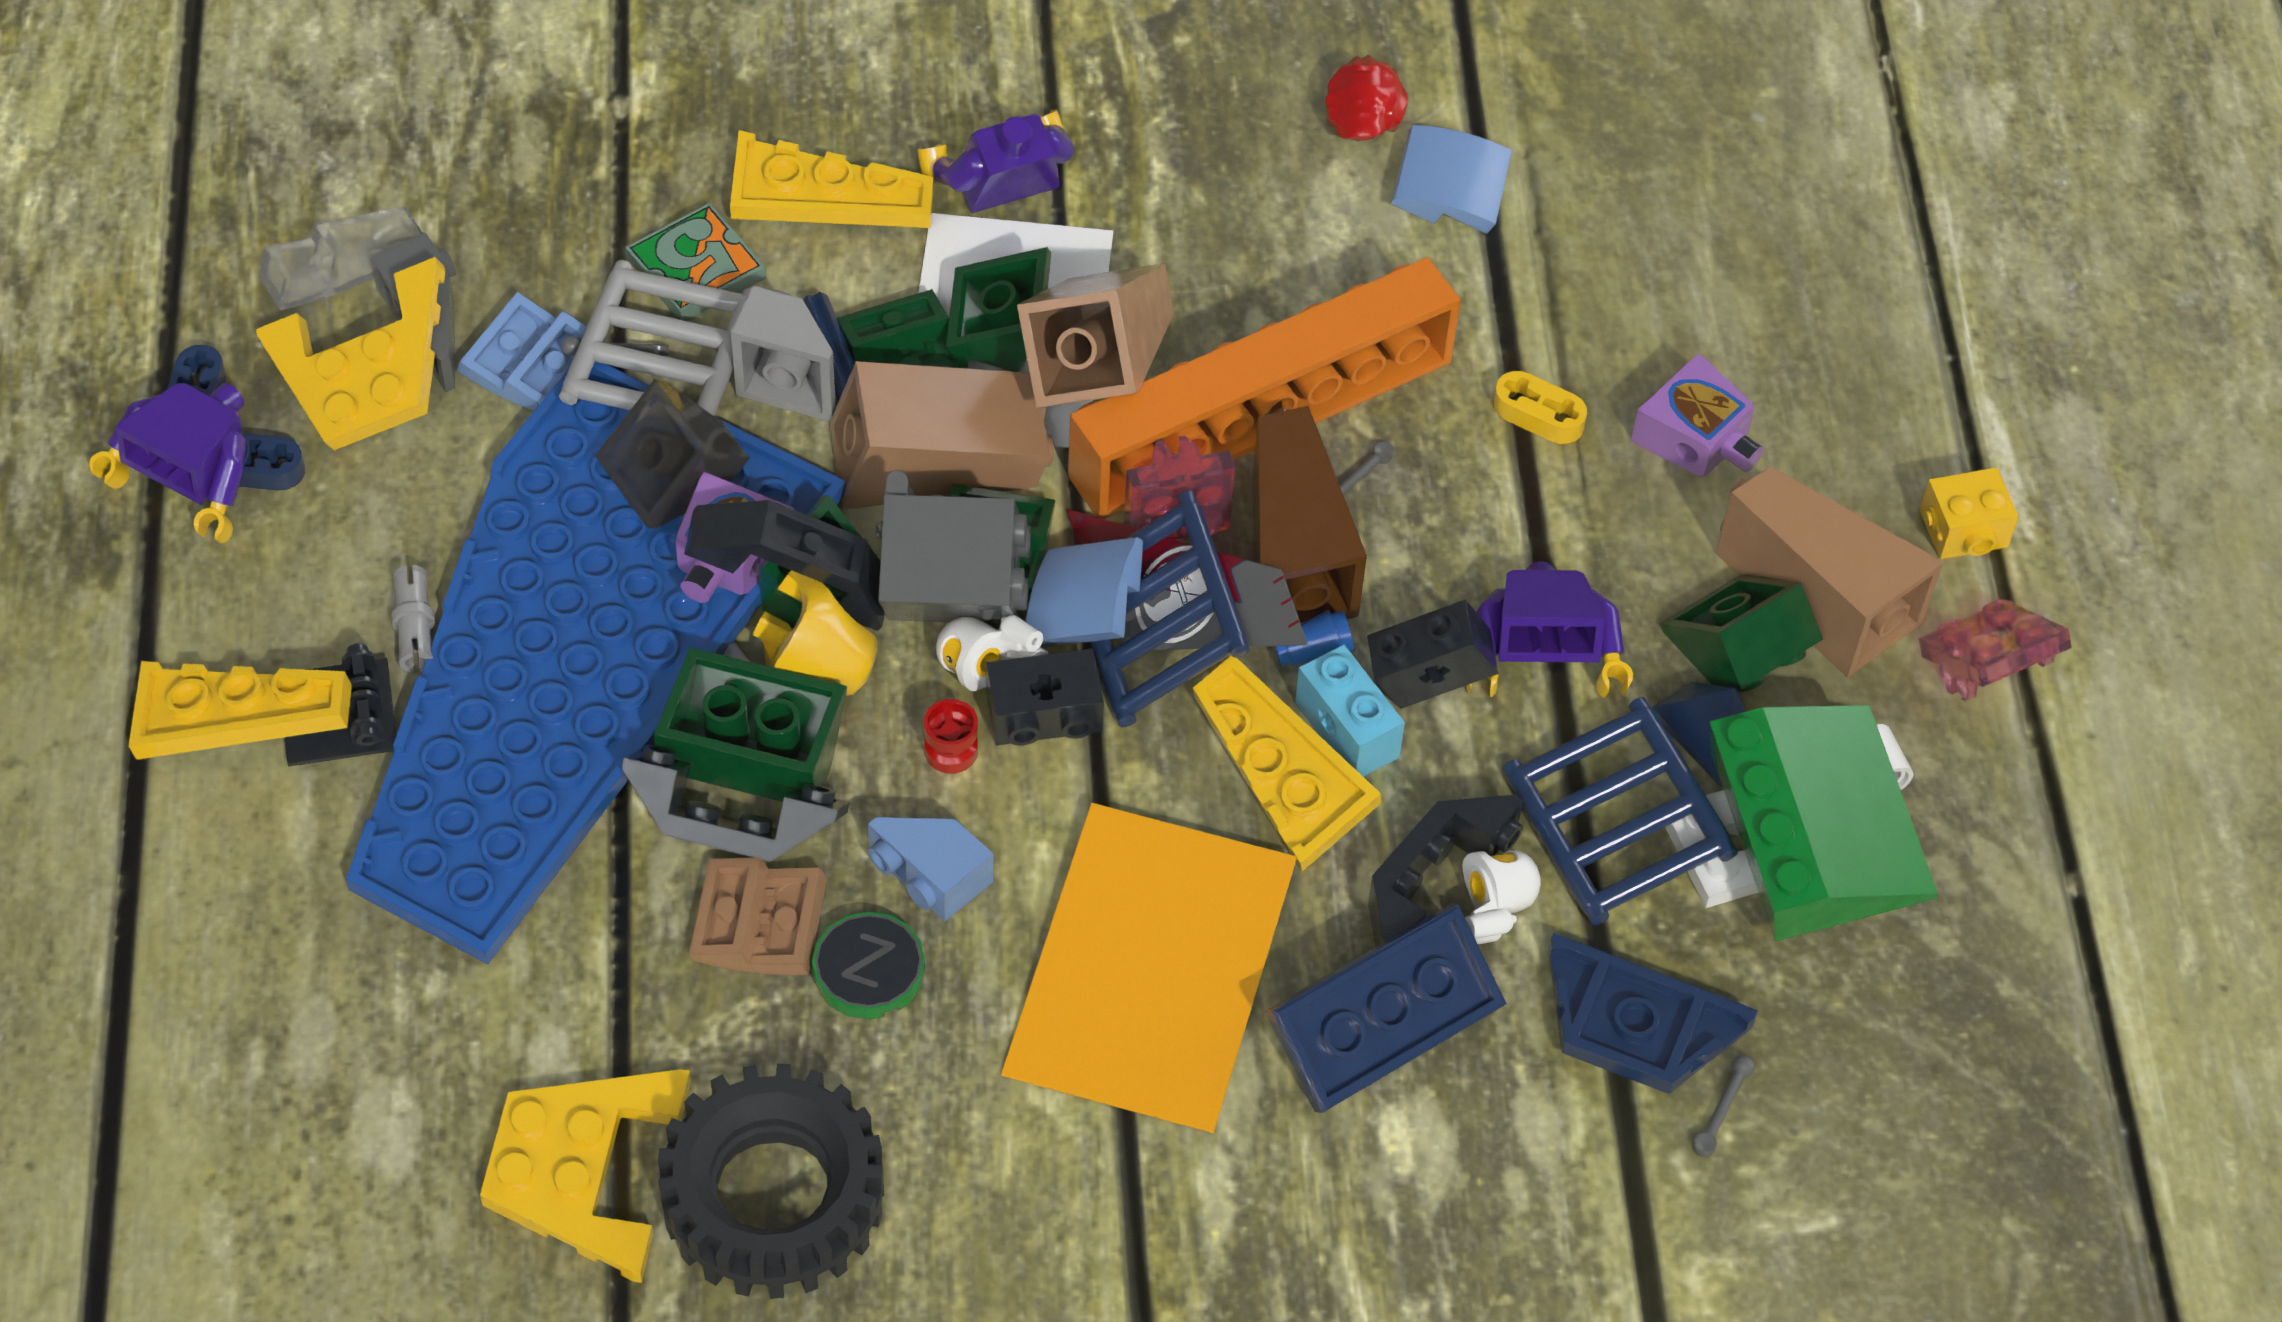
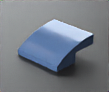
[1391,125,1512,234]
[457,292,605,411]
[1026,537,1143,647]

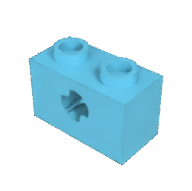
[1295,645,1405,777]

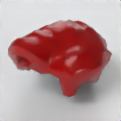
[1325,55,1408,141]

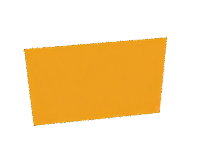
[1001,803,1297,1133]

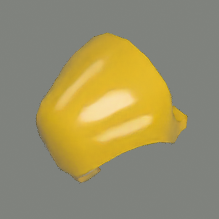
[752,570,878,696]

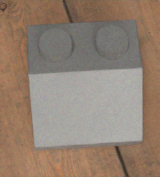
[731,285,836,422]

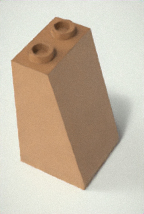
[1017,263,1174,408]
[829,361,1054,509]
[1716,466,1943,678]

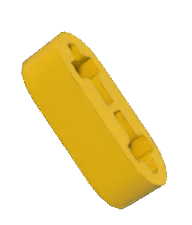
[1493,371,1587,444]

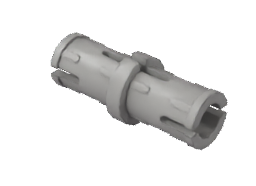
[392,565,435,673]

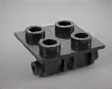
[285,643,397,767]

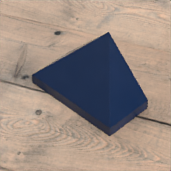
[1652,682,1745,787]

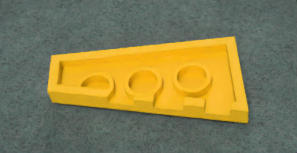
[730,130,934,228]
[1193,656,1382,872]
[128,661,352,760]

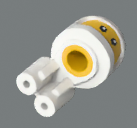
[936,615,1048,691]
[1462,850,1541,944]

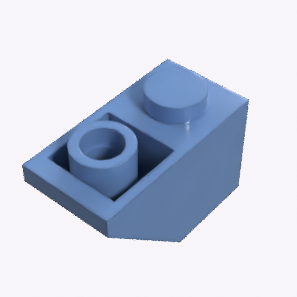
[868,817,994,922]

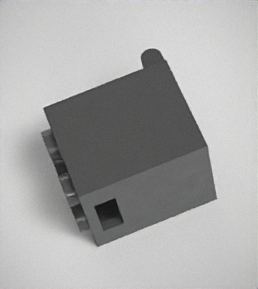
[879,471,1031,624]

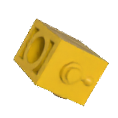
[1919,467,2019,559]

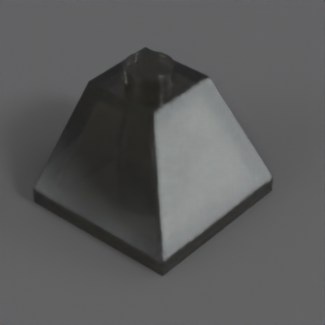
[595,379,750,529]

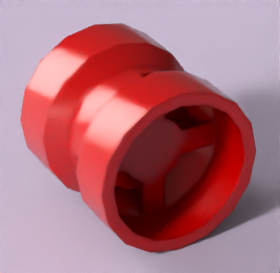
[924,699,978,774]

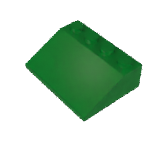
[1709,705,1938,942]

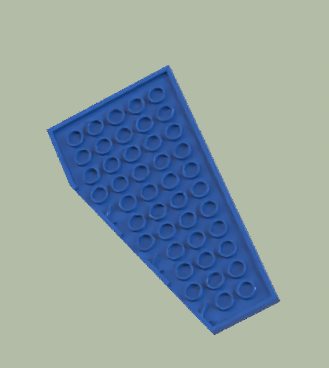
[346,362,846,965]

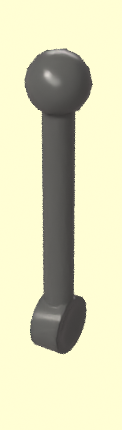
[562,336,669,356]
[1339,441,1394,494]
[1693,1055,1755,1157]

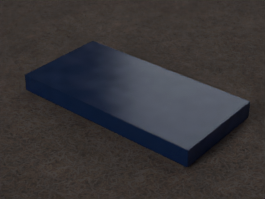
[1265,904,1507,1113]

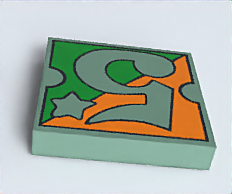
[625,203,766,321]

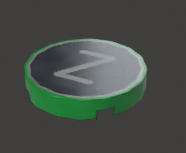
[812,912,925,1020]

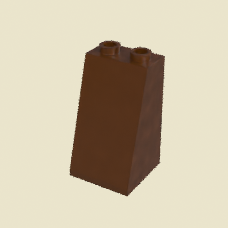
[1252,406,1367,623]

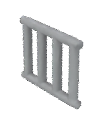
[559,260,751,434]

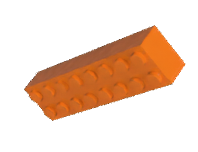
[1068,257,1461,519]

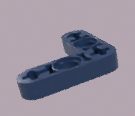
[167,345,305,491]

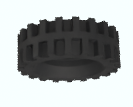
[658,1063,884,1299]

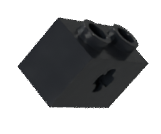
[1367,599,1499,709]
[986,649,1104,746]

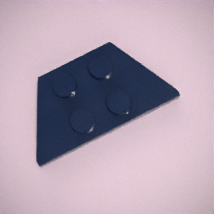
[1548,933,1758,1094]

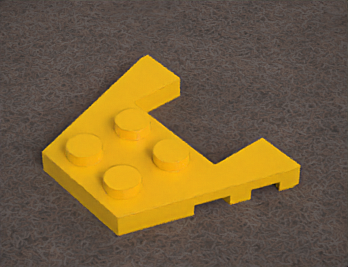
[256,257,445,451]
[480,1069,691,1283]

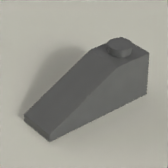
[370,233,456,392]

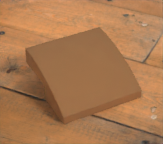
[689,857,827,975]

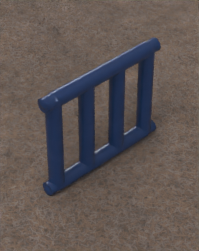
[1090,491,1250,727]
[1502,697,1738,926]

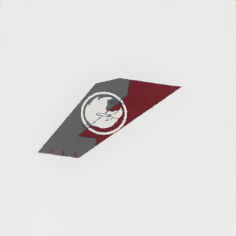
[1066,509,1308,650]

